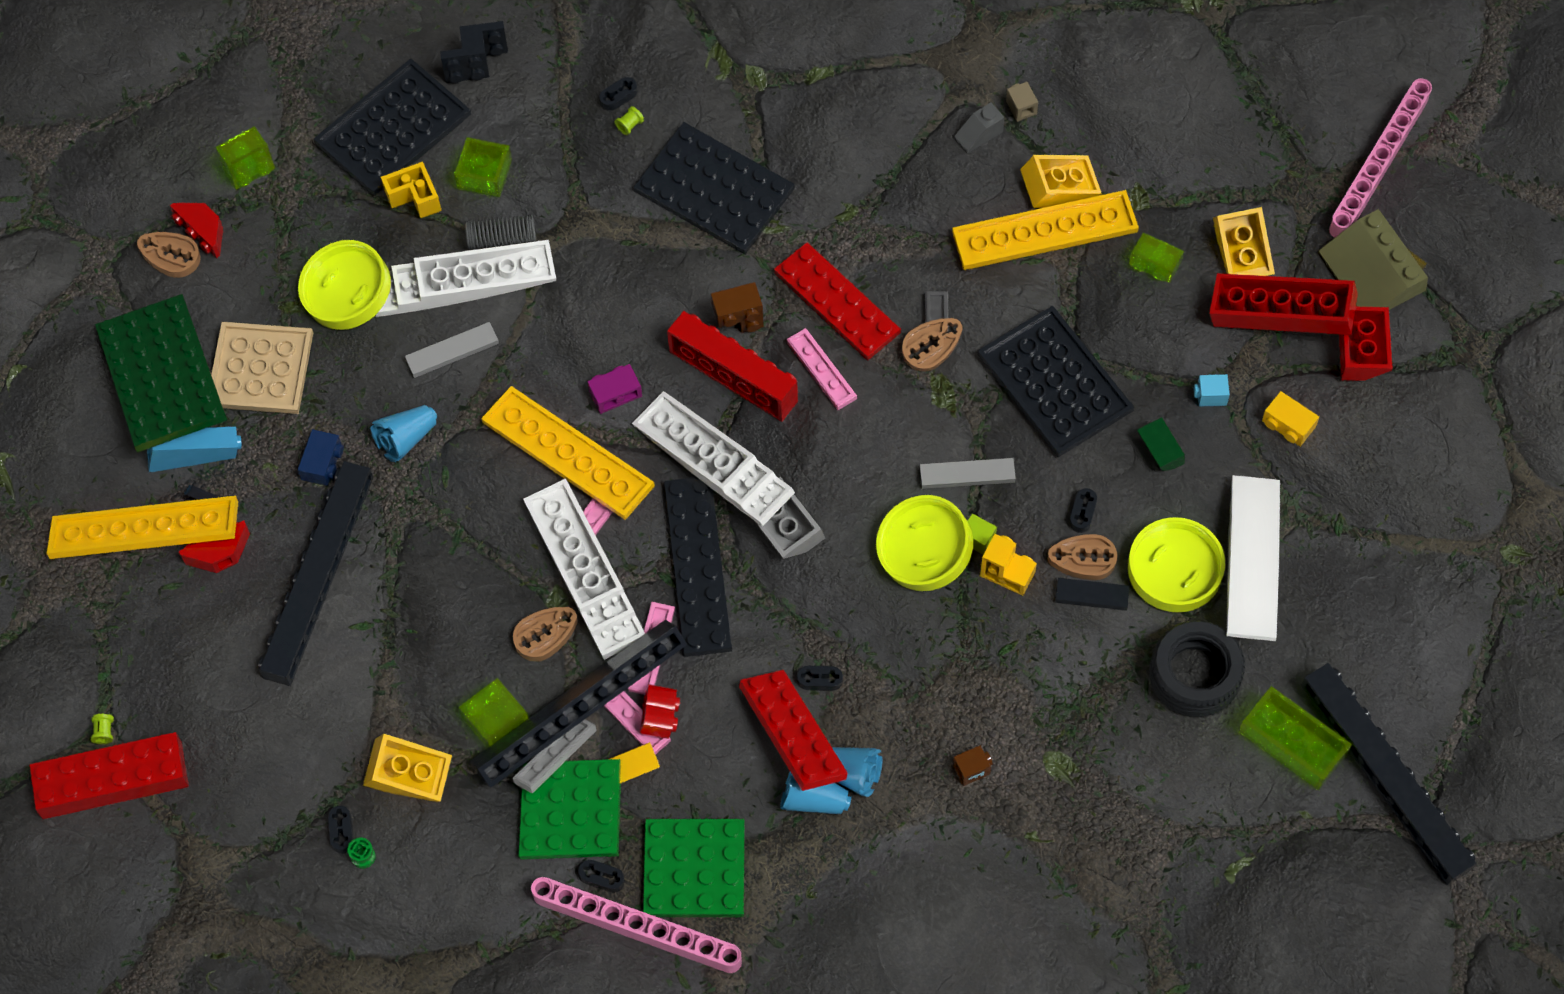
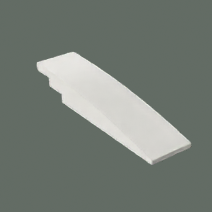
[376,240,556,317]
[632,391,795,526]
[1227,475,1280,641]
[523,479,645,660]

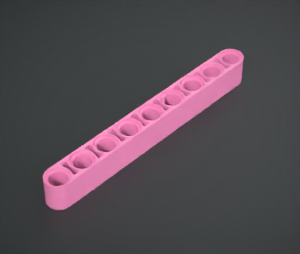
[1329,78,1432,238]
[531,877,742,973]

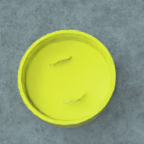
[298,240,391,330]
[876,495,973,591]
[1128,517,1225,612]

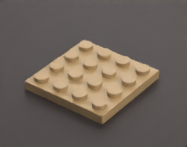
[212,322,313,414]

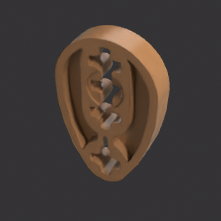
[137,232,201,278]
[902,318,962,371]
[1047,534,1117,580]
[513,607,577,661]

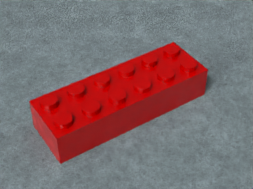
[1210,273,1358,335]
[667,311,798,422]
[30,732,189,819]

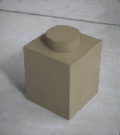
[1006,82,1038,121]

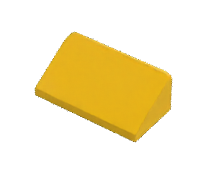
[607,742,660,783]

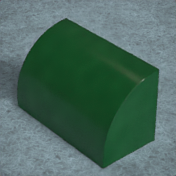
[1137,417,1185,471]

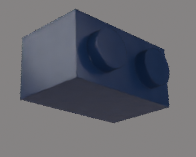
[298,429,344,486]

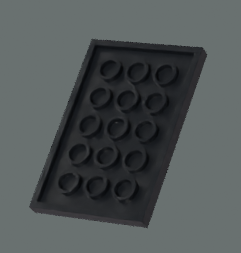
[313,58,471,196]
[634,122,795,255]
[978,306,1134,458]

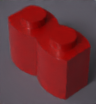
[640,684,680,739]

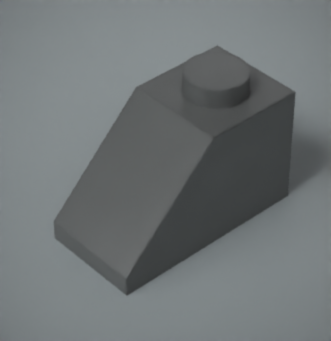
[954,102,1004,154]

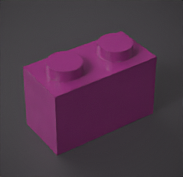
[587,364,642,414]

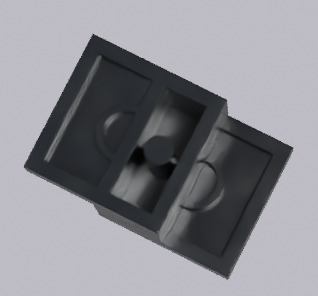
[440,21,508,83]

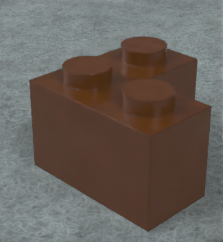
[711,282,764,333]

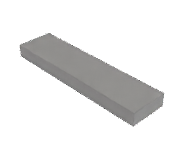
[405,322,499,378]
[920,458,1016,489]
[513,720,597,793]

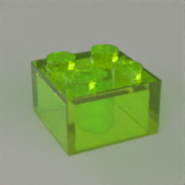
[215,126,275,190]
[454,137,512,197]
[459,678,528,748]

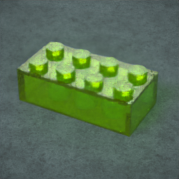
[1239,686,1352,790]

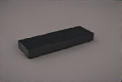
[1055,578,1129,611]

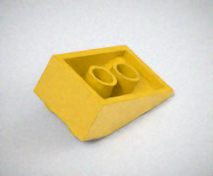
[1020,155,1102,208]
[1213,207,1275,276]
[363,734,452,802]

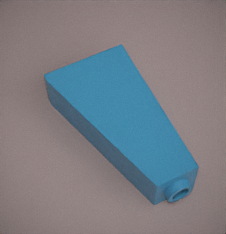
[147,427,241,472]

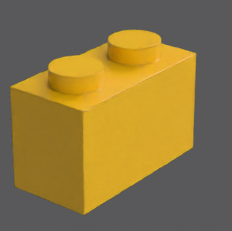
[1262,391,1320,447]

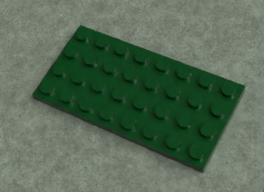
[95,294,227,452]

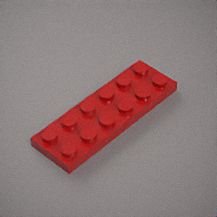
[774,242,901,361]
[739,670,848,791]

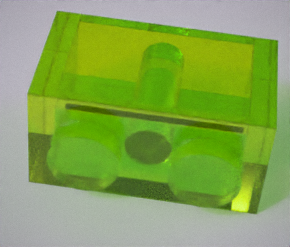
[1129,233,1184,283]

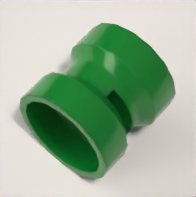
[348,837,376,869]

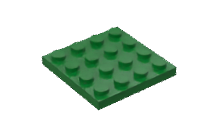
[519,759,621,859]
[643,819,745,917]

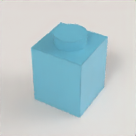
[1194,374,1230,406]

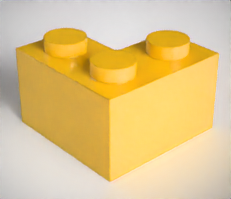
[381,162,442,218]
[980,534,1037,596]

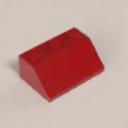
[1339,306,1392,381]

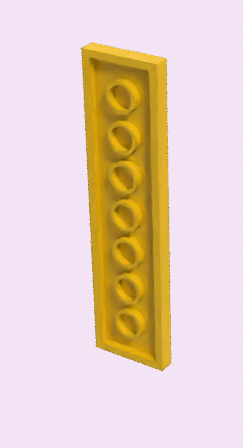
[952,190,1139,270]
[481,386,655,520]
[47,496,238,559]

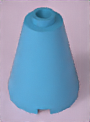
[370,405,437,462]
[832,747,883,797]
[780,772,851,814]

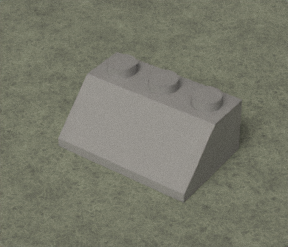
[755,477,825,559]

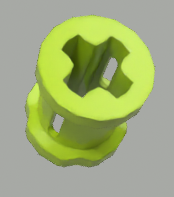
[615,106,644,135]
[91,714,114,744]

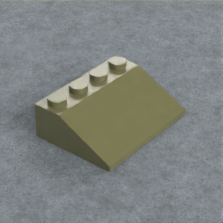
[1318,209,1428,310]

